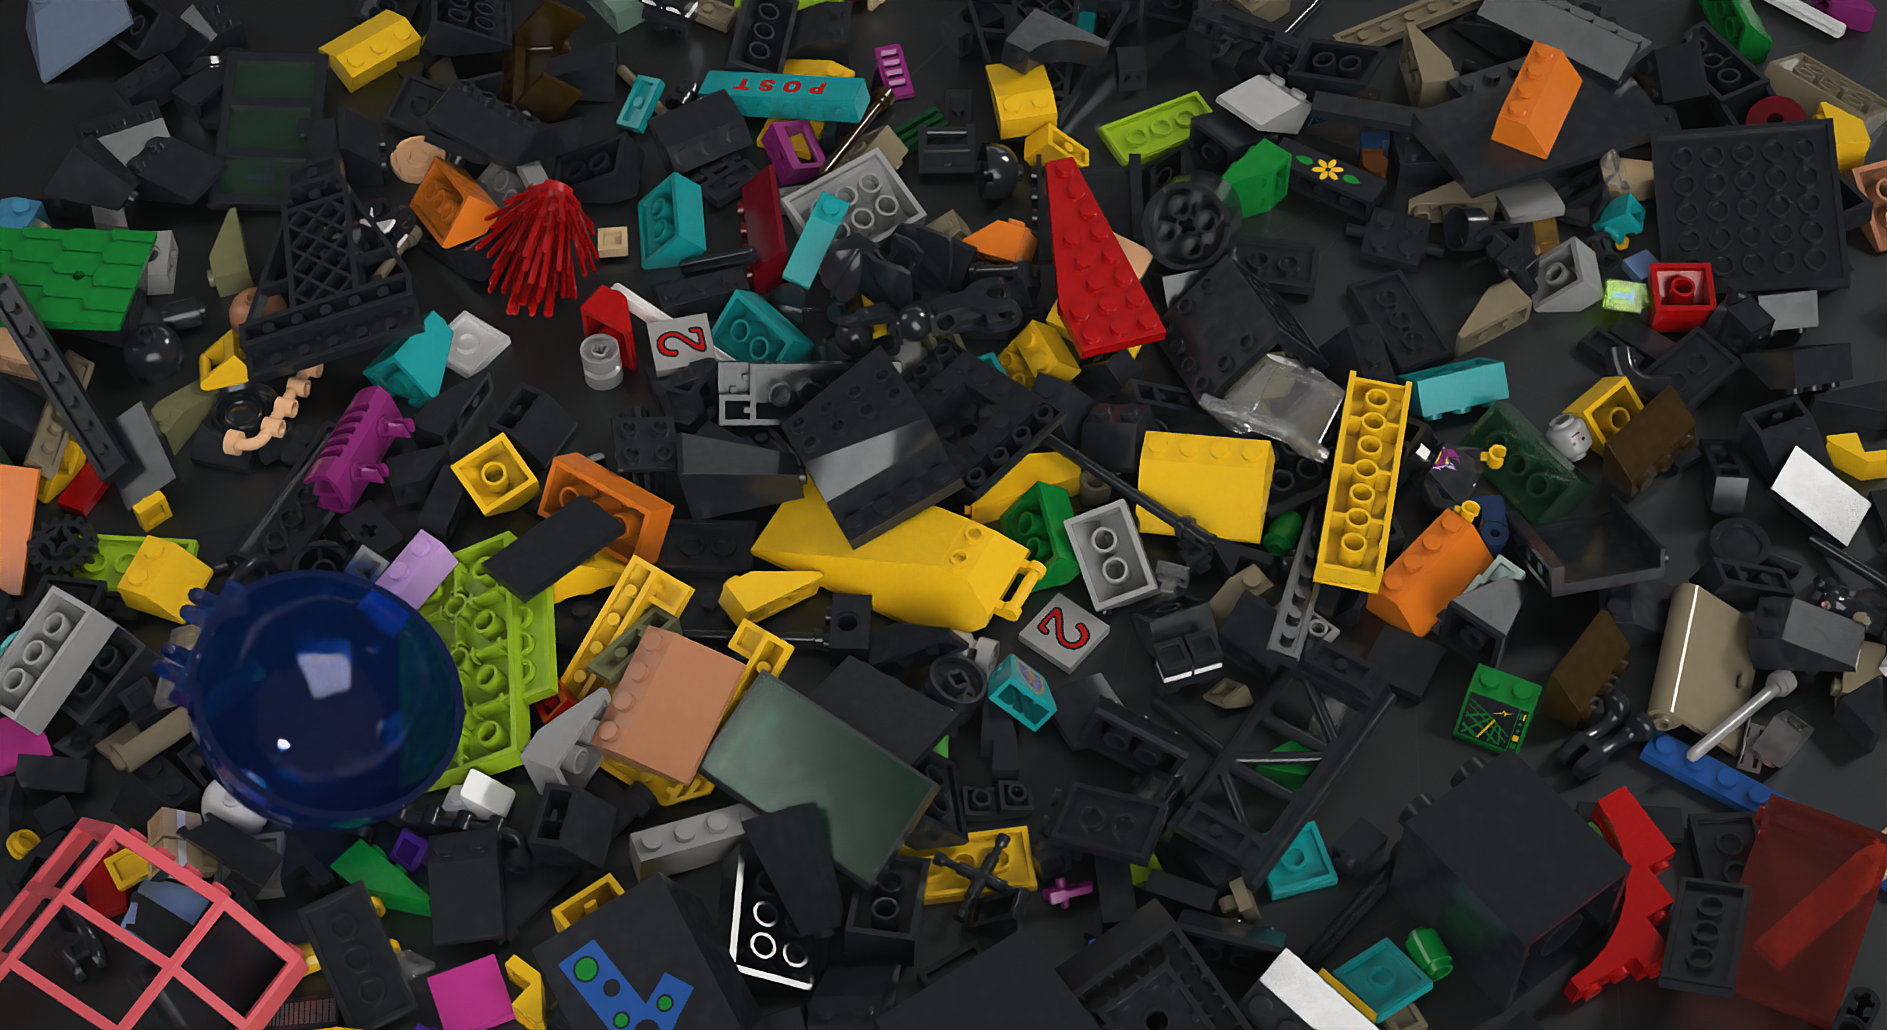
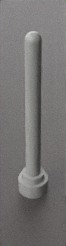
[1686,670,1797,762]

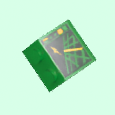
[1452,663,1543,755]

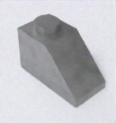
[1752,710,1815,768]

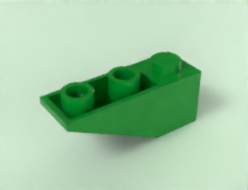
[330,838,432,917]

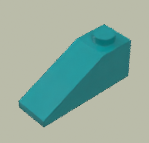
[782,191,850,291]

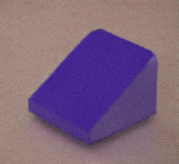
[388,828,428,875]

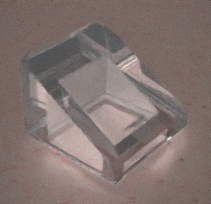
[1600,149,1630,191]

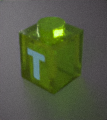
[1601,278,1650,314]

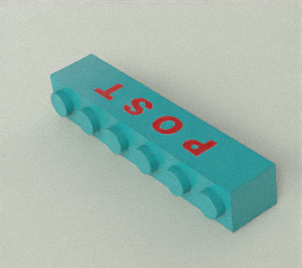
[698,70,871,123]

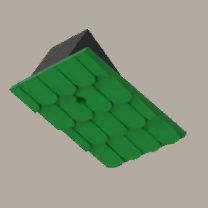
[0,226,157,348]

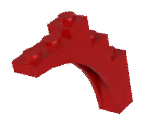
[1563,786,1676,1004]

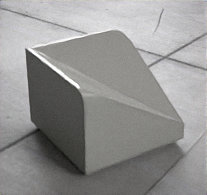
[92,206,129,231]

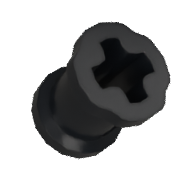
[1586,232,1620,271]

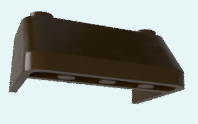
[499,0,585,123]

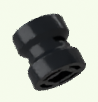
[665,80,700,111]

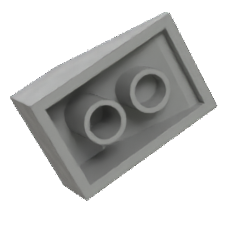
[1215,73,1312,134]
[520,687,611,795]

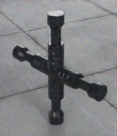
[933,833,1031,923]

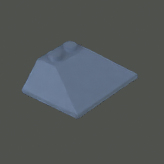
[25,0,134,84]

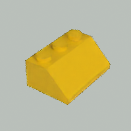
[318,9,422,93]

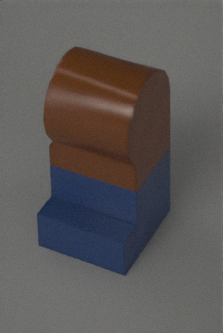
[1358,132,1390,180]

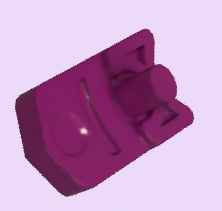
[1042,877,1094,909]

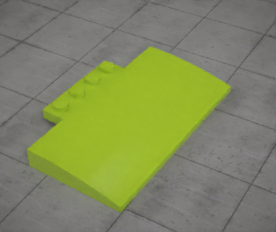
[401,531,558,796]

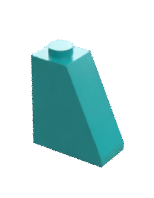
[362,310,454,408]

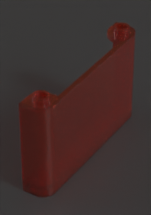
[1734,793,1887,1030]

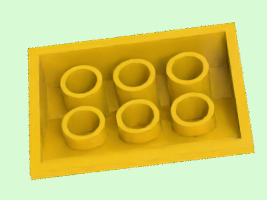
[1136,431,1276,544]

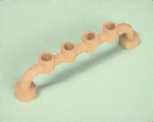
[223,364,323,456]

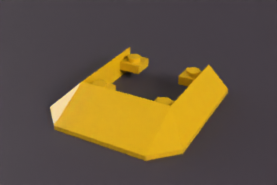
[560,555,796,807]

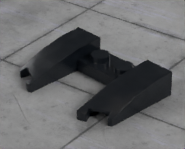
[125,812,284,958]

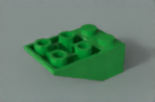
[1221,138,1292,219]

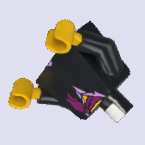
[1408,442,1507,523]

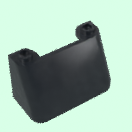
[126,880,286,1030]

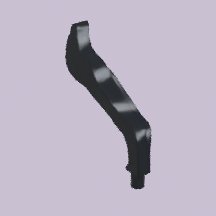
[182,47,250,77]

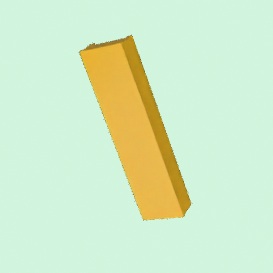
[1313,370,1412,594]

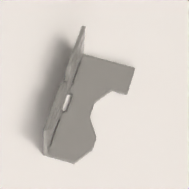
[1736,717,1766,775]

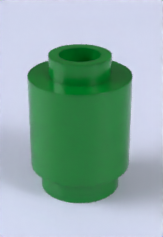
[1263,510,1303,557]
[1405,926,1453,981]

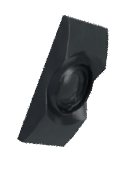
[190,375,295,474]

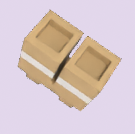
[147,807,218,882]

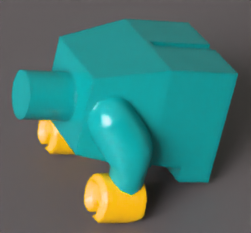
[1593,192,1646,251]

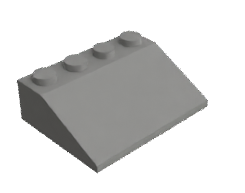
[781,147,927,276]

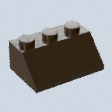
[1602,385,1696,498]
[1540,609,1631,731]

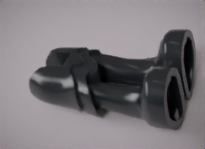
[25,880,109,982]

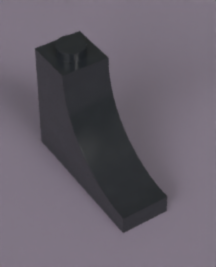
[1000,8,1110,75]

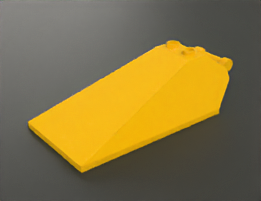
[750,471,1047,633]

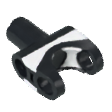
[334,196,416,274]

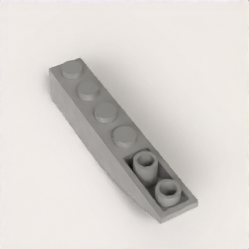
[629,781,834,883]

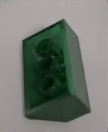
[1458,400,1595,525]

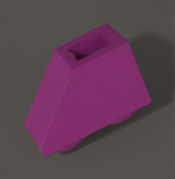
[1811,0,1877,33]

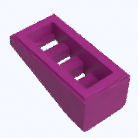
[873,44,914,100]

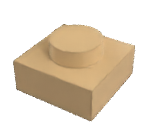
[598,226,628,258]

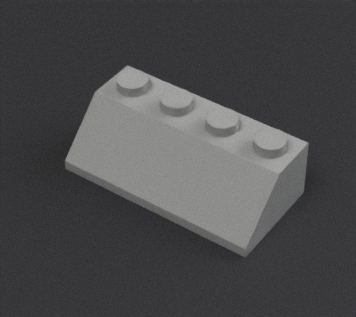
[0,585,118,736]

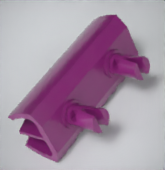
[303,385,415,514]

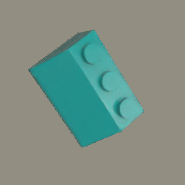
[637,171,706,270]
[711,289,814,361]
[1396,357,1509,421]

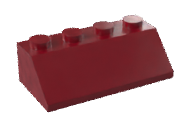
[737,164,789,294]

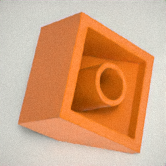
[961,218,1038,265]

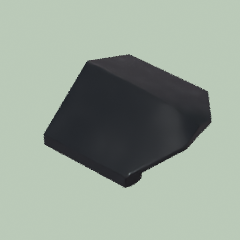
[1554,164,1611,227]

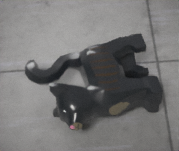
[1813,575,1887,646]

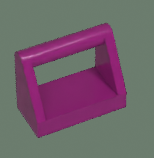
[761,120,826,186]

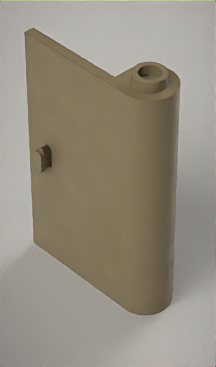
[1647,583,1756,757]
[95,653,267,773]

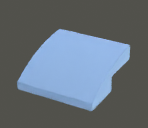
[114,878,209,952]

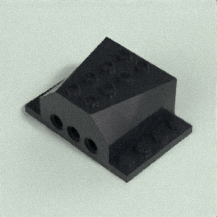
[781,344,965,550]

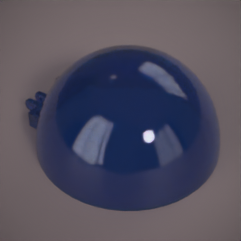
[151,569,464,833]

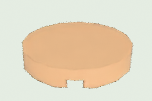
[390,135,448,184]

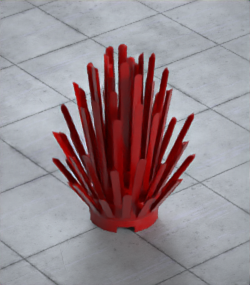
[475,179,599,318]

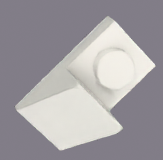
[442,769,516,820]

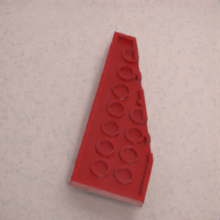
[1044,157,1167,359]

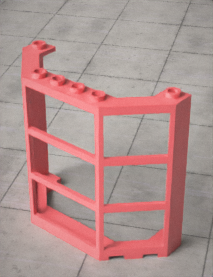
[0,817,309,1030]

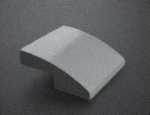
[1495,178,1566,224]

